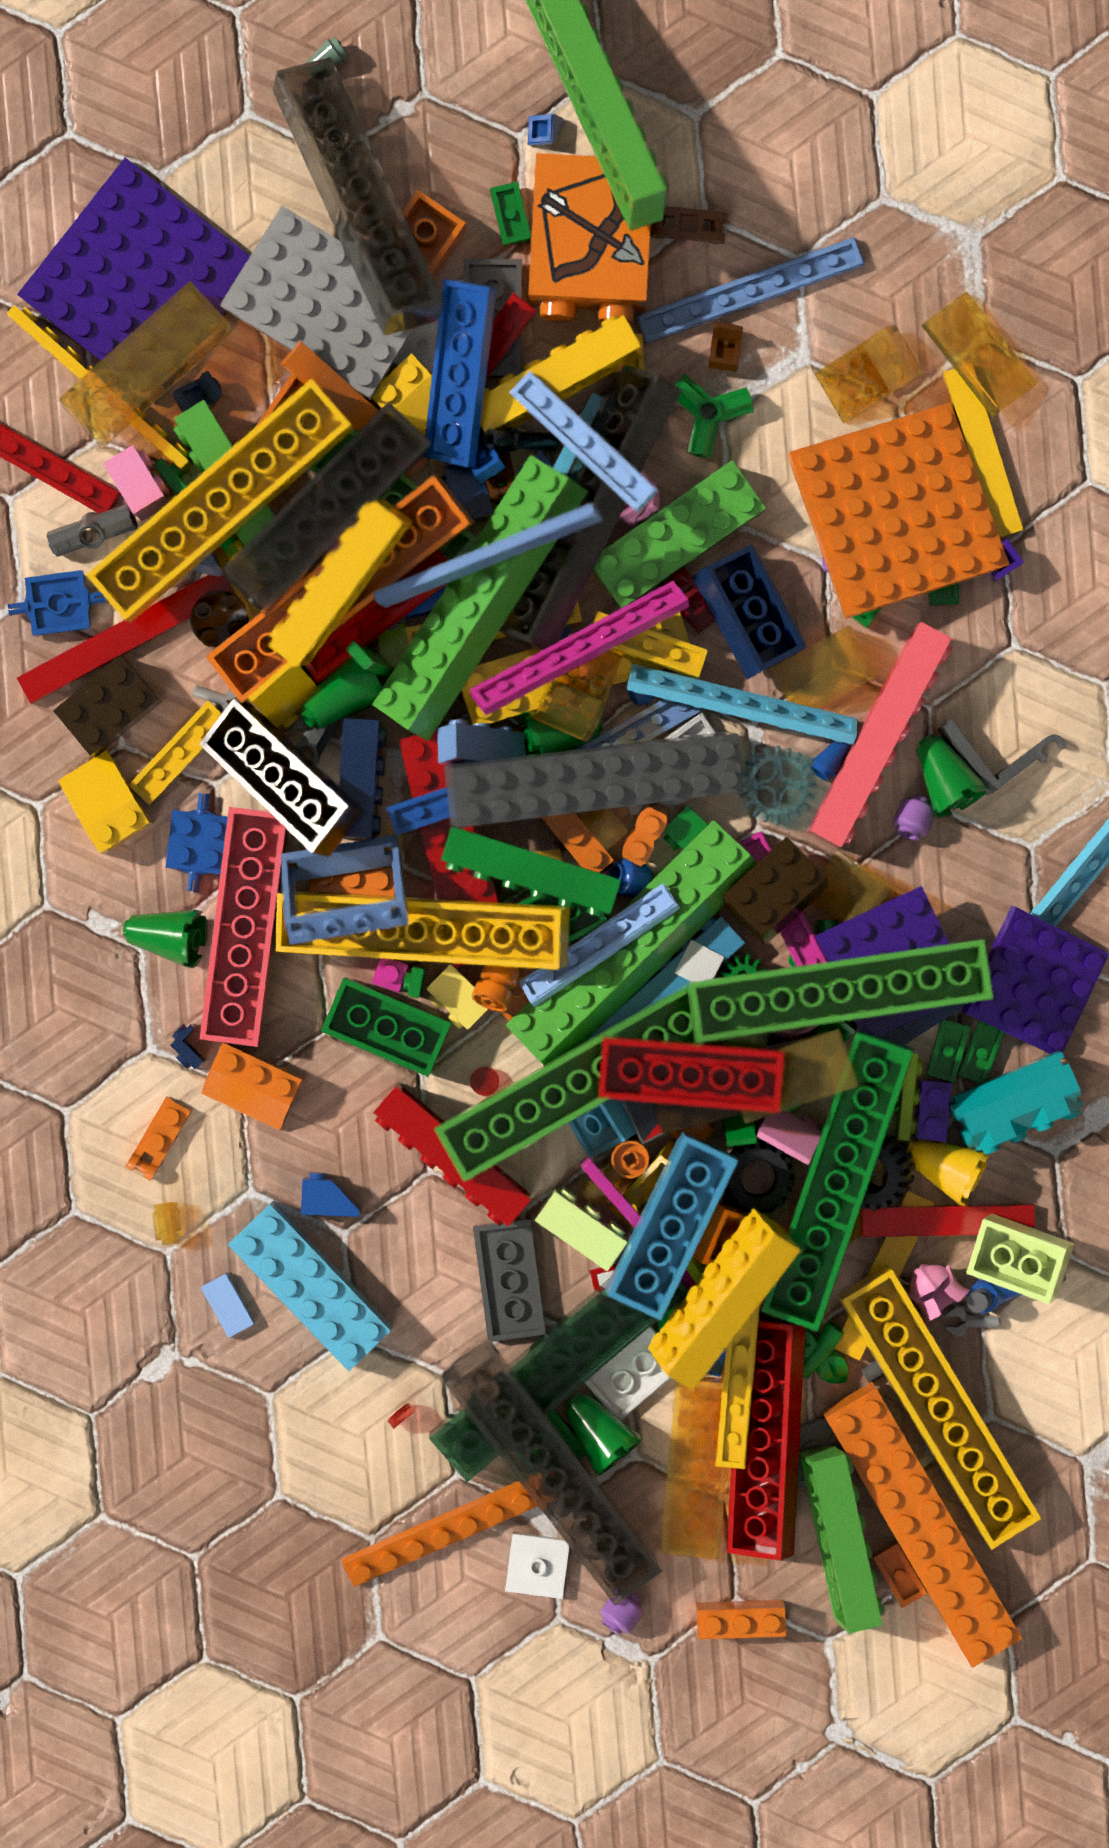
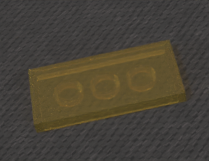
[921,291,1038,418]
[741,1029,858,1123]

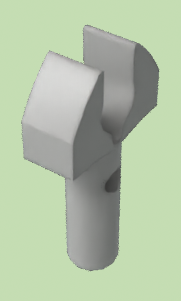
[193,685,248,710]
[944,1306,1001,1337]

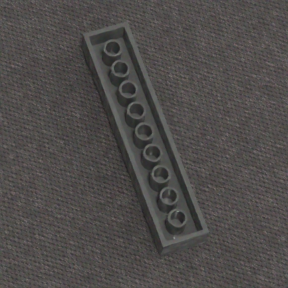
[444,731,743,828]

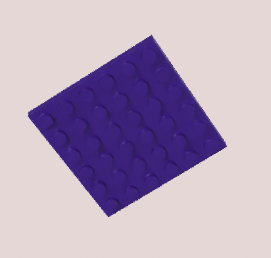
[17,158,250,404]

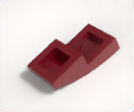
[661,568,716,635]

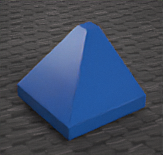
[527,114,563,146]

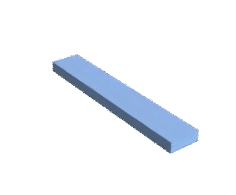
[509,371,658,513]
[519,883,680,1007]

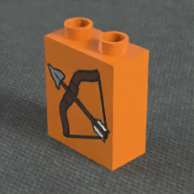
[528,153,651,324]

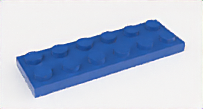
[423,279,497,467]

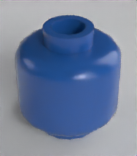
[608,858,653,899]

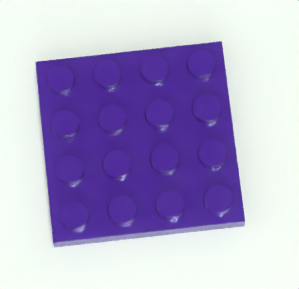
[815,886,949,1036]
[962,905,1109,1054]

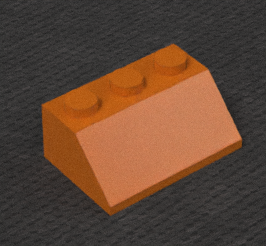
[201,1042,305,1130]

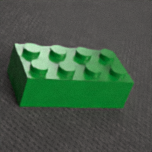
[321,977,452,1077]

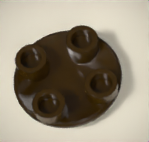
[190,591,248,647]

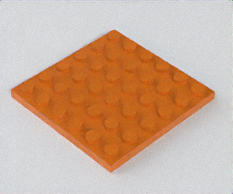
[787,402,1010,619]

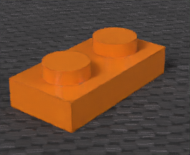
[872,1541,927,1608]

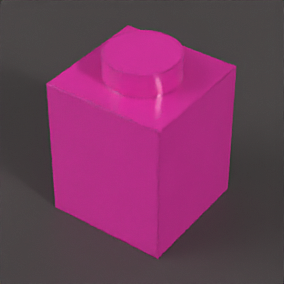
[372,958,410,992]

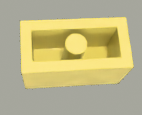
[426,964,488,1030]

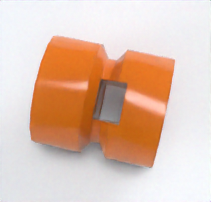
[471,965,521,1012]
[610,1138,649,1179]

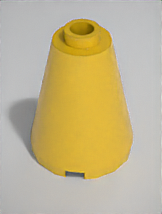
[906,1139,990,1207]

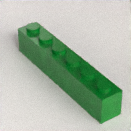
[441,826,621,918]

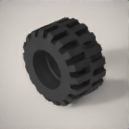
[861,1135,915,1211]
[724,1139,795,1214]

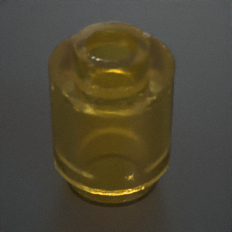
[581,1163,624,1205]
[152,1201,185,1245]

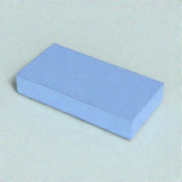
[200,1272,255,1338]

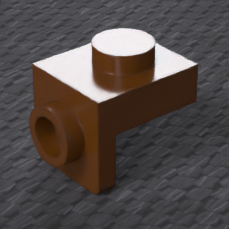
[708,323,743,372]

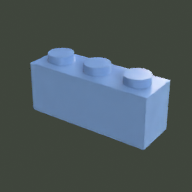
[437,720,525,765]

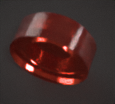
[470,1066,499,1096]
[387,1403,416,1430]

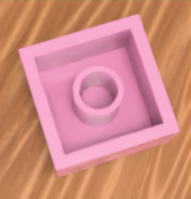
[103,445,171,521]

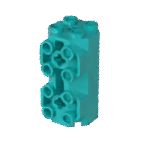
[949,1051,1084,1155]

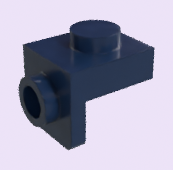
[171,371,222,413]
[170,1024,206,1069]

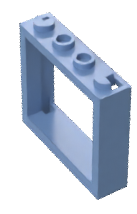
[281,835,409,944]

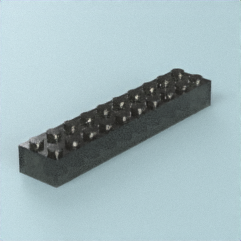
[273,57,444,336]
[499,364,681,651]
[441,1339,662,1606]

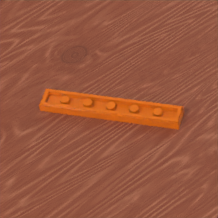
[281,341,429,479]

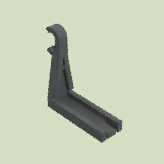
[937,719,1066,796]

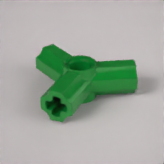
[668,373,754,459]

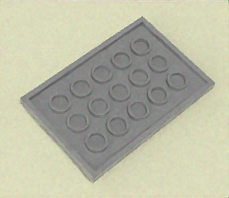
[220,205,432,400]

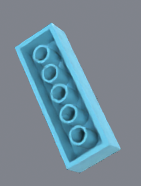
[227,1201,393,1371]

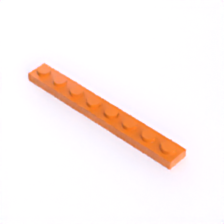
[341,1465,566,1587]

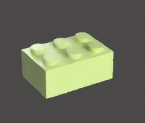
[535,1186,628,1271]
[966,1214,1075,1304]

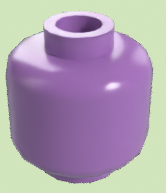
[893,795,935,841]
[600,1590,643,1636]

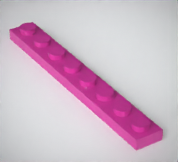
[470,581,689,716]

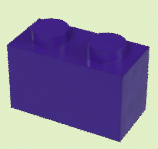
[913,1079,952,1142]

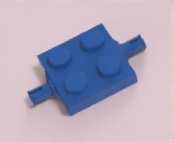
[8,570,108,637]
[165,793,228,892]

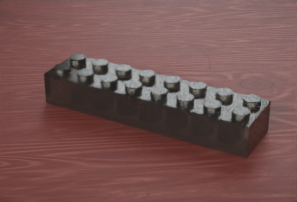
[223,401,431,617]

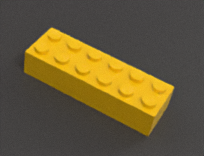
[480,315,645,434]
[268,500,413,667]
[648,1209,801,1391]

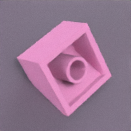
[755,1108,822,1165]

